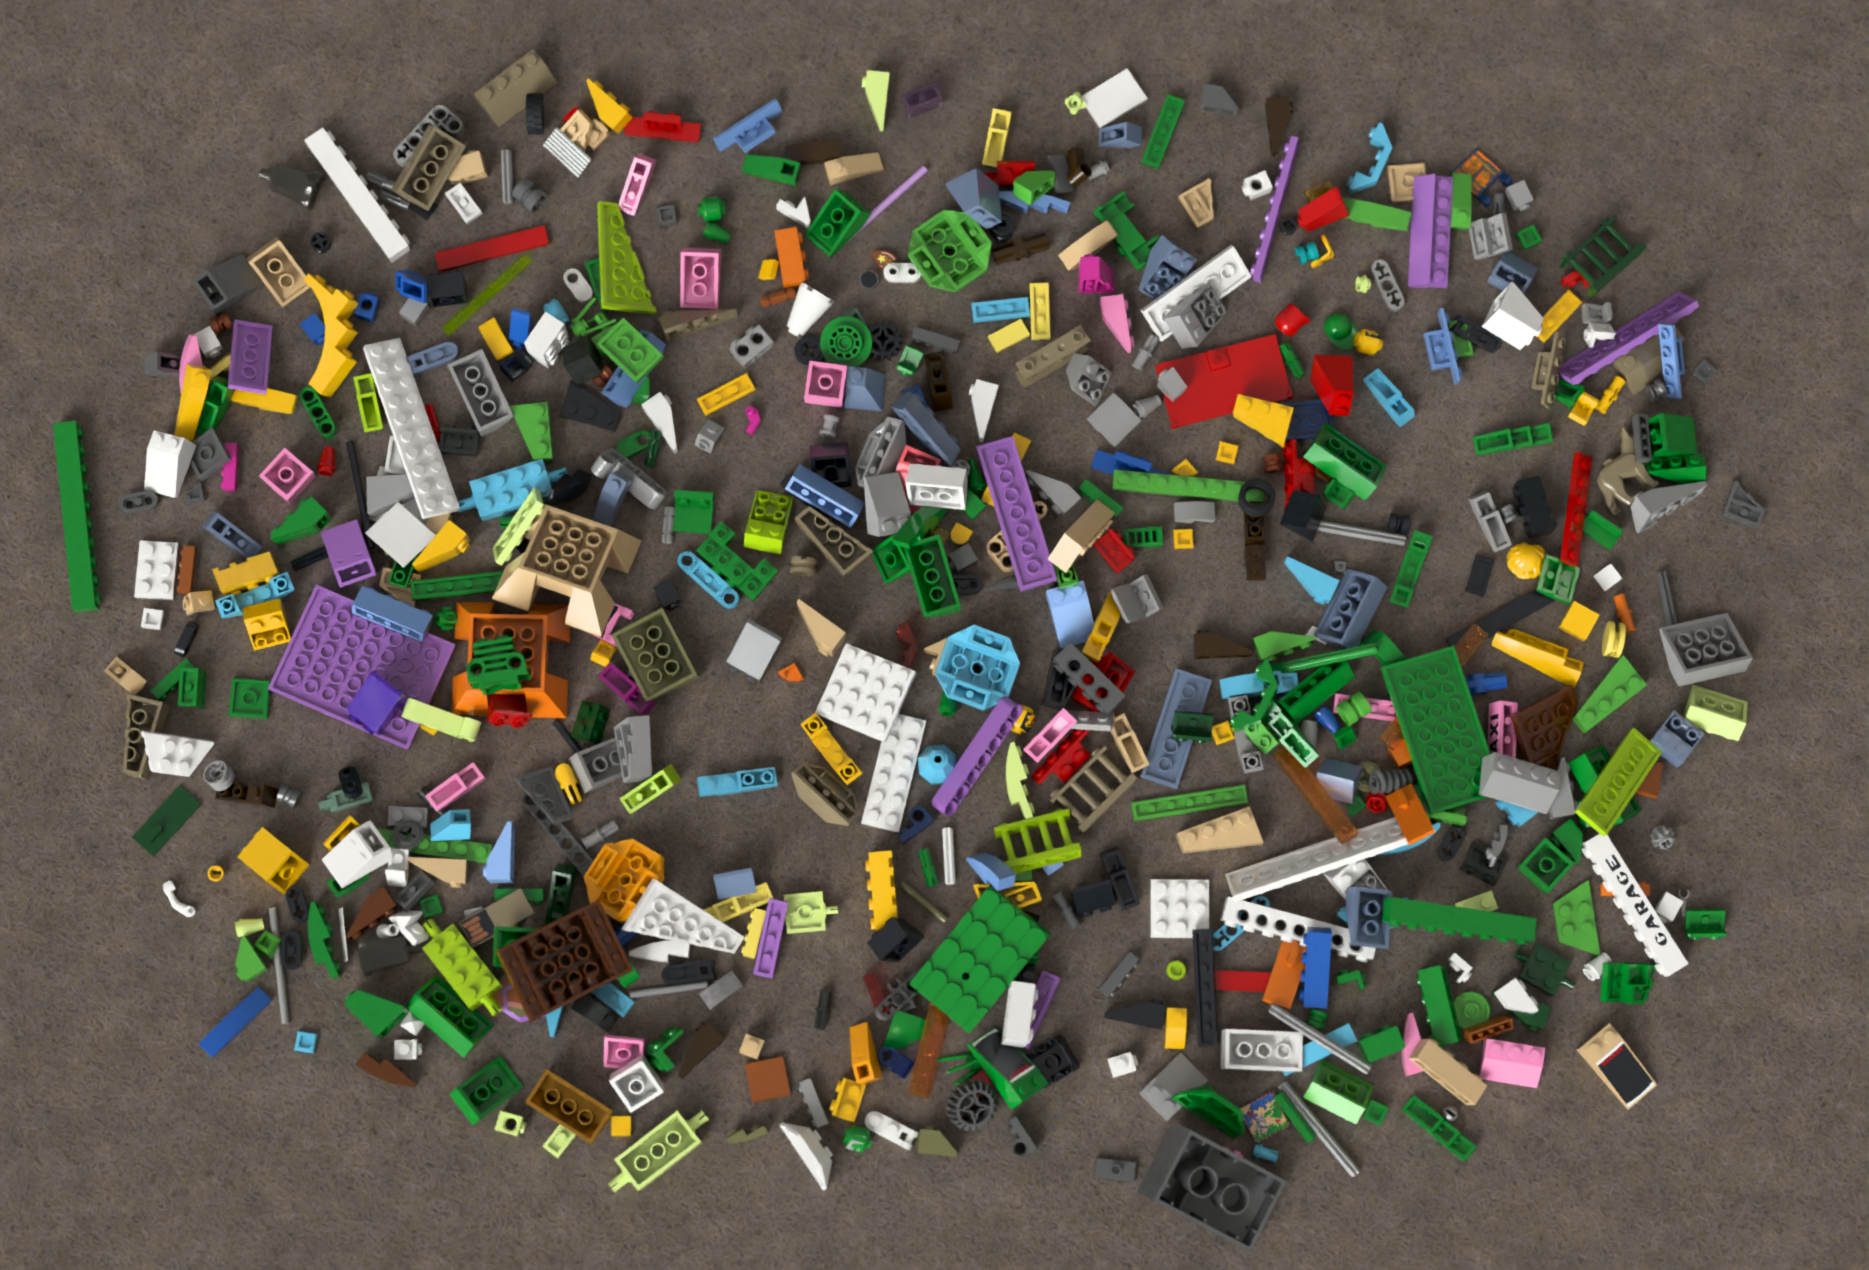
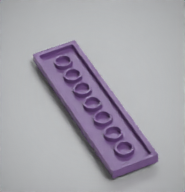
[1558,291,1699,385]
[976,436,1057,592]

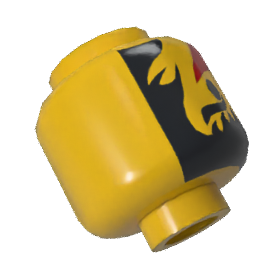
[1353,329,1383,356]
[1011,704,1036,735]

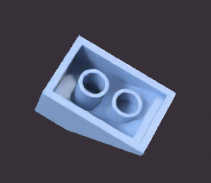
[1046,581,1094,648]
[483,821,515,884]

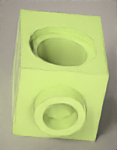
[495,1111,527,1137]

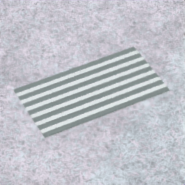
[543,127,592,177]

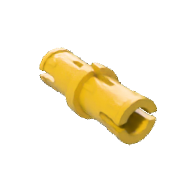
[1595,376,1626,414]

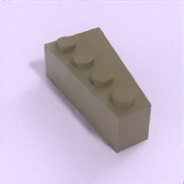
[795,506,873,580]
[123,694,170,780]

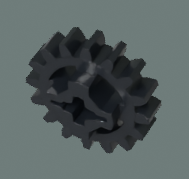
[868,320,903,362]

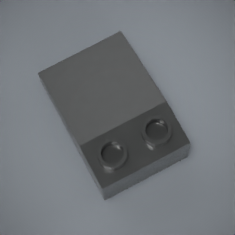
[1137,1121,1287,1252]

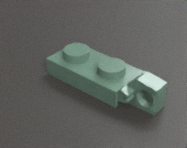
[318,782,374,813]

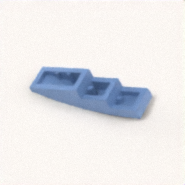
[999,191,1071,214]

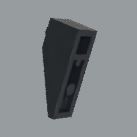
[1103,999,1166,1030]

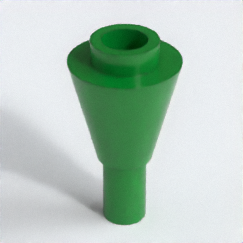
[968,459,987,494]

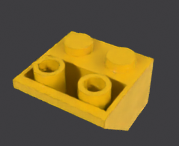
[243,598,291,651]

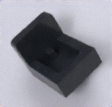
[500,349,533,382]

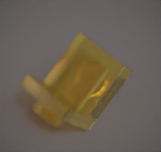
[1303,181,1334,203]

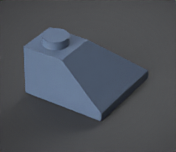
[844,366,885,412]

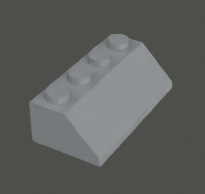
[448,349,514,437]
[1479,752,1561,814]

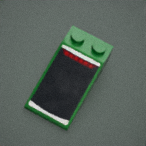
[967,1027,1049,1110]

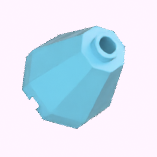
[918,744,957,784]

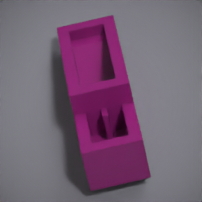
[598,662,656,716]

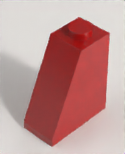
[1297,187,1349,233]

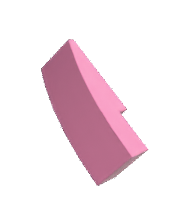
[179,334,202,393]
[1023,708,1077,763]
[425,762,486,812]
[1401,1012,1423,1076]

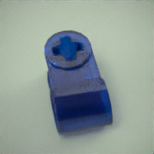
[877,1047,915,1080]

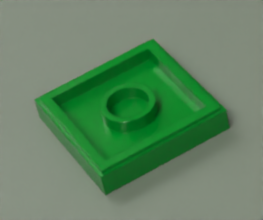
[229,678,271,719]

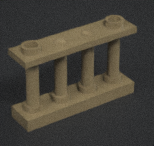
[1014,325,1091,389]
[1050,746,1138,835]

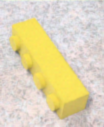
[741,908,766,959]

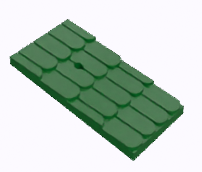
[909,885,1051,1034]

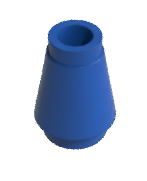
[1314,705,1341,734]

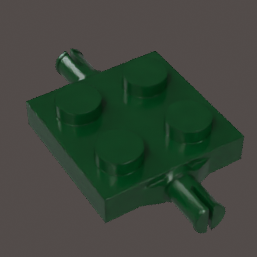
[1514,943,1576,997]

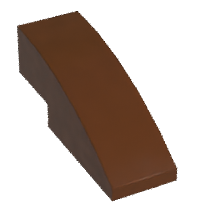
[355,1052,417,1087]

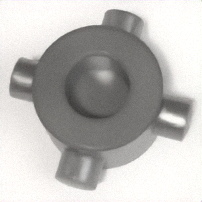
[1333,560,1347,574]

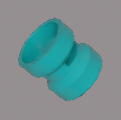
[1295,241,1319,265]

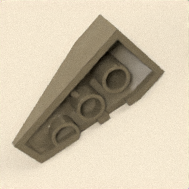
[658,309,738,342]
[1612,324,1685,395]

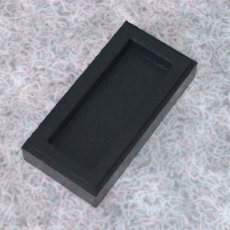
[1465,555,1494,597]

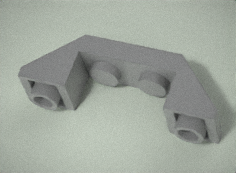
[1228,695,1264,774]

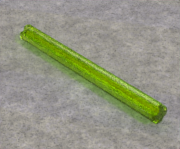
[442,255,531,336]

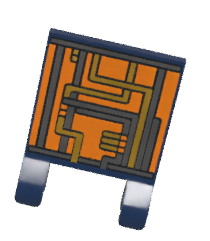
[1450,148,1513,208]

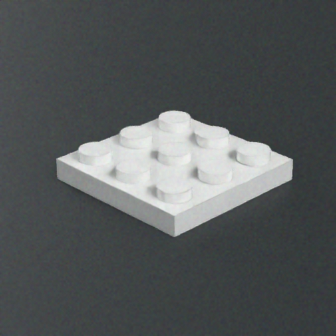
[1150,879,1209,938]

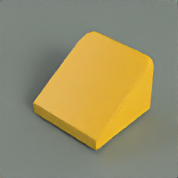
[590,639,617,667]

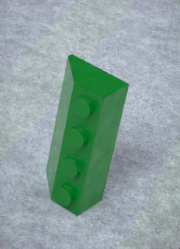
[1303,422,1387,500]
[903,534,961,618]
[1569,745,1642,828]
[406,975,495,1058]

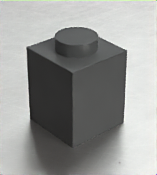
[948,543,978,574]

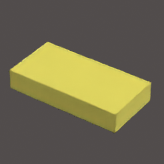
[988,319,1030,353]

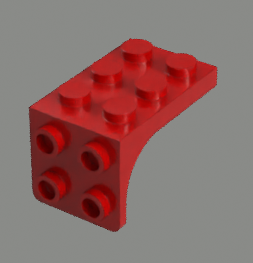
[487,694,532,728]

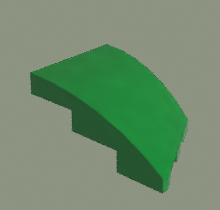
[1600,962,1656,1004]

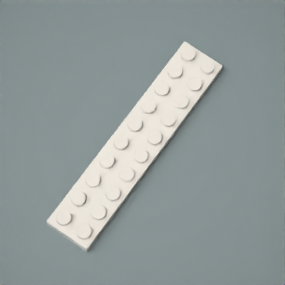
[363,338,460,519]
[1225,817,1408,902]

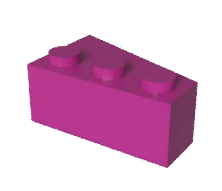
[1078,254,1115,293]

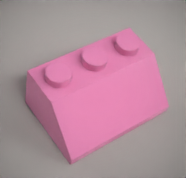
[1479,1038,1545,1088]

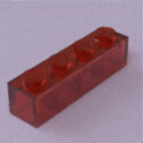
[863,972,892,1023]

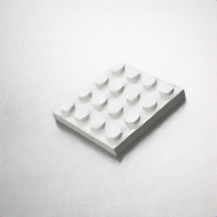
[815,643,916,743]

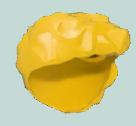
[1507,542,1545,579]

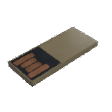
[459,888,535,948]

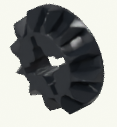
[794,336,824,365]

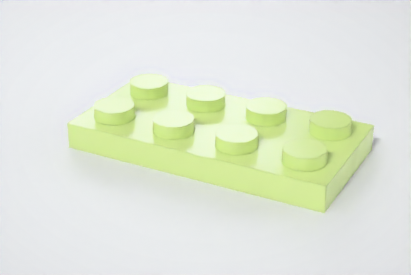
[493,487,544,566]

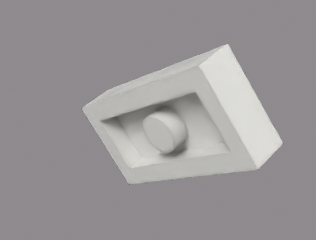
[445,183,482,224]

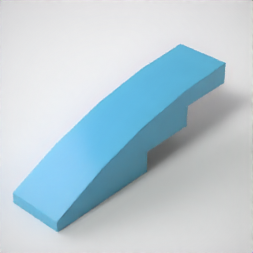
[1282,1023,1357,1076]

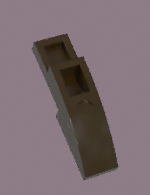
[1244,504,1266,581]

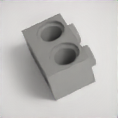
[730,325,774,369]

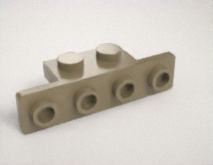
[1531,332,1566,409]

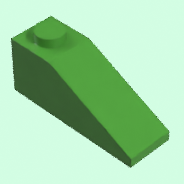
[1450,173,1472,230]

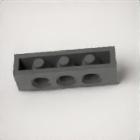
[1053,642,1126,715]

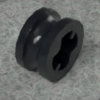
[1279,217,1297,235]

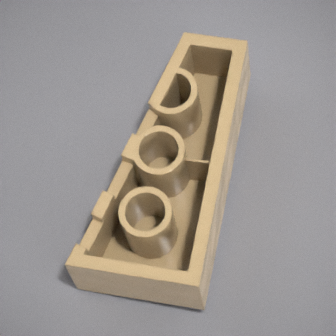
[1048,500,1115,573]

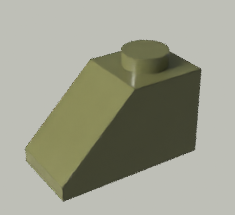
[918,1126,957,1157]

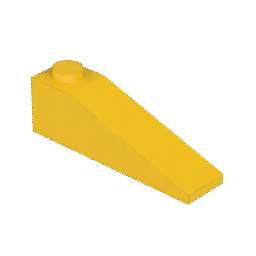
[174,364,211,441]

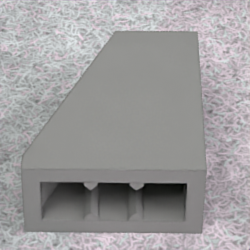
[366,474,415,518]

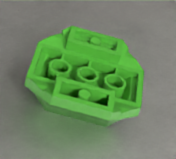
[908,210,992,293]

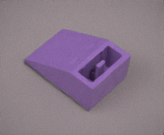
[321,519,377,587]

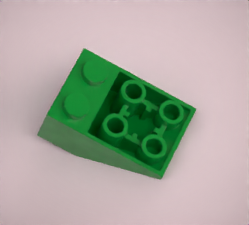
[270,496,332,546]

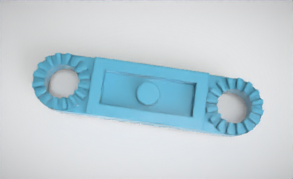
[677,551,739,609]

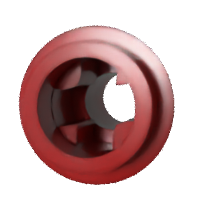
[317,446,336,476]

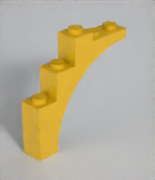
[304,273,359,398]

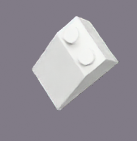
[144,431,196,498]

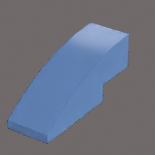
[966,853,1016,891]

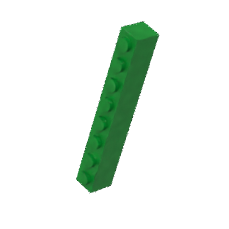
[1382,897,1537,945]

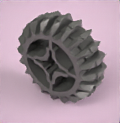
[945,1078,998,1131]

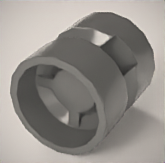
[512,177,548,213]

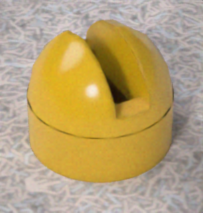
[208,865,224,881]

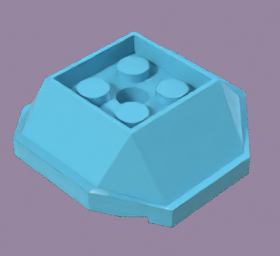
[935,625,1020,711]

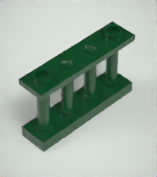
[1560,215,1647,298]

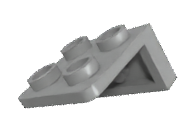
[1111,574,1164,623]

